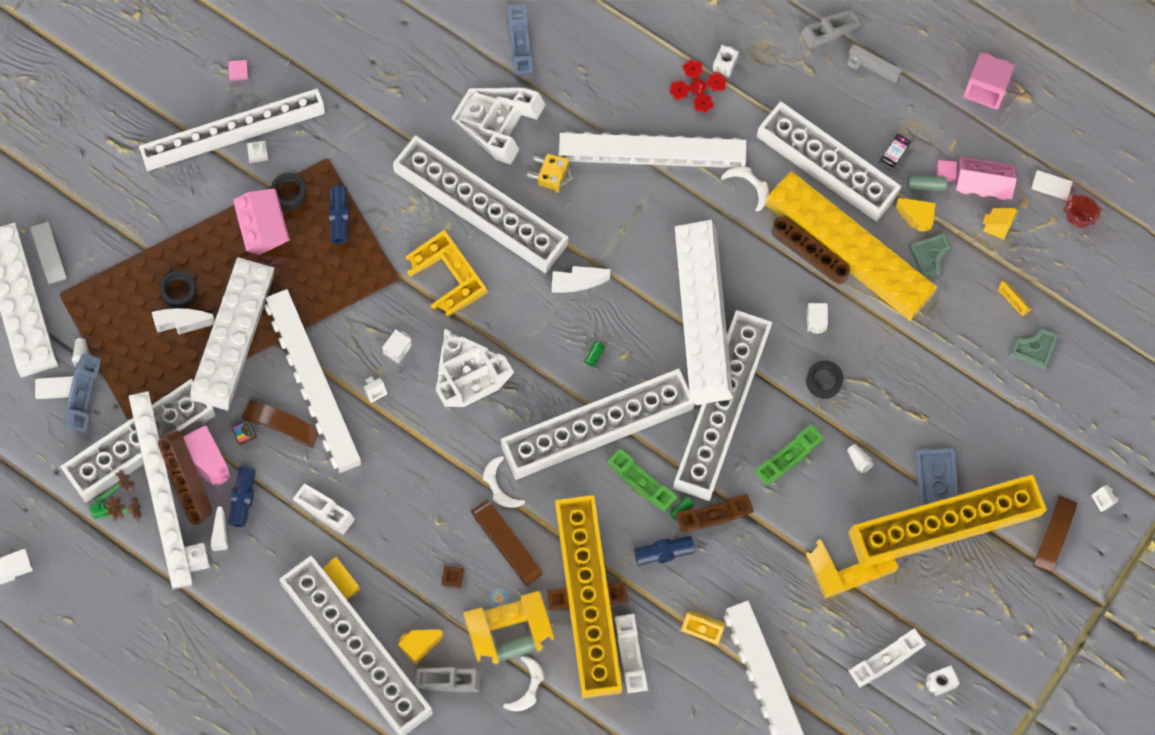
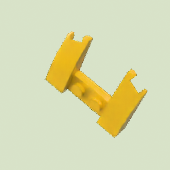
[406,230,488,316]
[806,539,899,599]
[463,591,554,664]

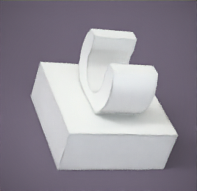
[247,141,268,163]
[363,376,387,403]
[1091,485,1118,512]

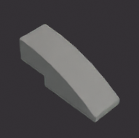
[801,9,861,49]
[30,221,67,285]
[416,667,481,692]

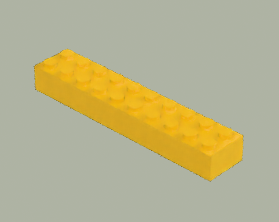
[765,171,937,321]
[848,474,1047,568]
[555,495,622,699]

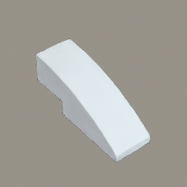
[552,266,611,293]
[152,309,215,334]
[293,484,355,535]
[0,549,33,584]

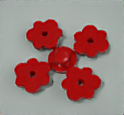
[669,60,727,113]

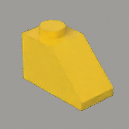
[895,198,936,232]
[982,208,1017,240]
[398,630,444,665]

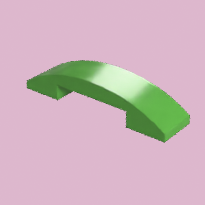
[754,424,824,486]
[607,448,678,512]

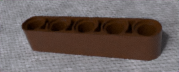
[772,217,850,284]
[158,430,212,525]
[471,499,543,586]

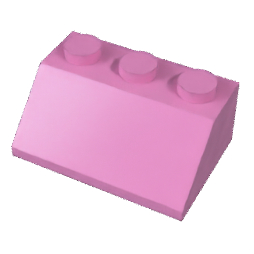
[956,156,1017,200]
[233,189,290,255]

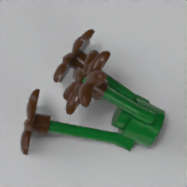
[89,470,142,522]

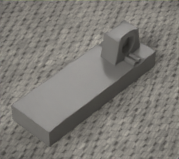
[847,44,902,83]

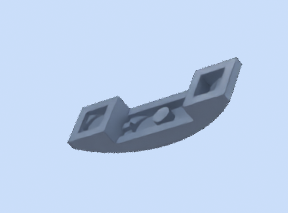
[507,4,533,76]
[66,353,101,433]

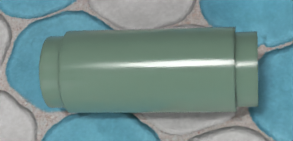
[908,175,947,191]
[495,636,536,661]

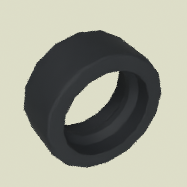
[270,173,307,211]
[159,271,197,309]
[806,360,844,399]

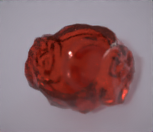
[1063,194,1102,228]

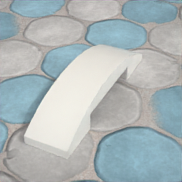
[615,614,648,693]
[848,628,926,688]

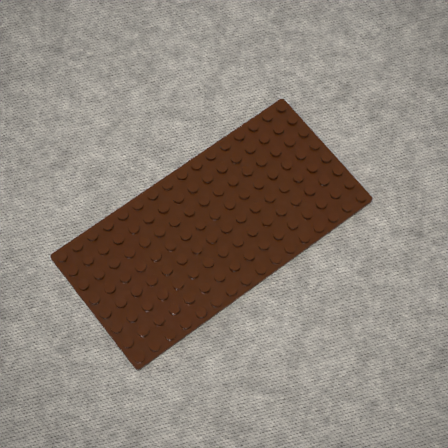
[60,159,398,420]

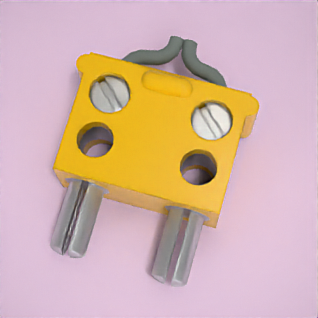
[527,154,573,193]

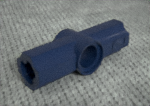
[329,185,349,244]
[228,466,256,528]
[634,536,695,566]

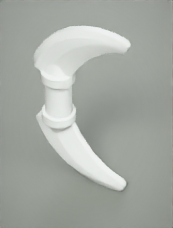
[721,166,769,212]
[483,456,525,508]
[503,656,544,711]

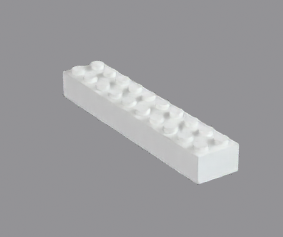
[393,135,568,274]
[675,220,733,405]
[673,310,772,501]
[501,369,694,480]
[279,555,433,735]

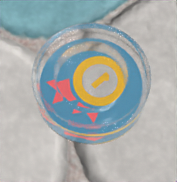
[490,588,510,608]

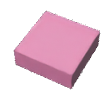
[228,60,248,81]
[937,160,957,181]

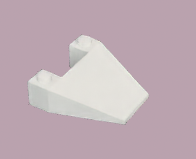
[452,88,545,165]

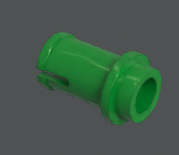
[584,341,605,367]
[669,497,694,521]

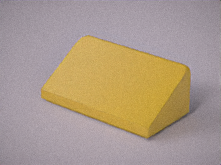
[998,281,1032,316]
[323,557,360,600]
[681,610,726,645]

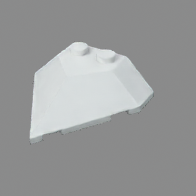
[436,329,514,407]

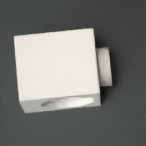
[713,45,739,78]
[806,303,828,334]
[382,329,412,364]
[184,543,210,572]
[926,666,960,696]

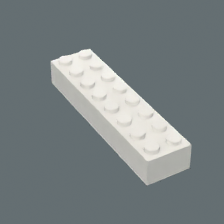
[757,101,901,222]
[0,223,58,378]
[191,257,274,411]
[60,379,216,504]

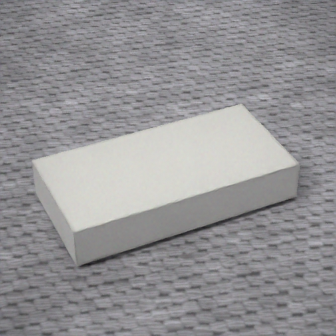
[1031,170,1073,200]
[35,376,74,399]

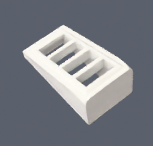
[211,506,228,551]

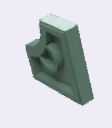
[909,233,951,278]
[1010,328,1059,370]

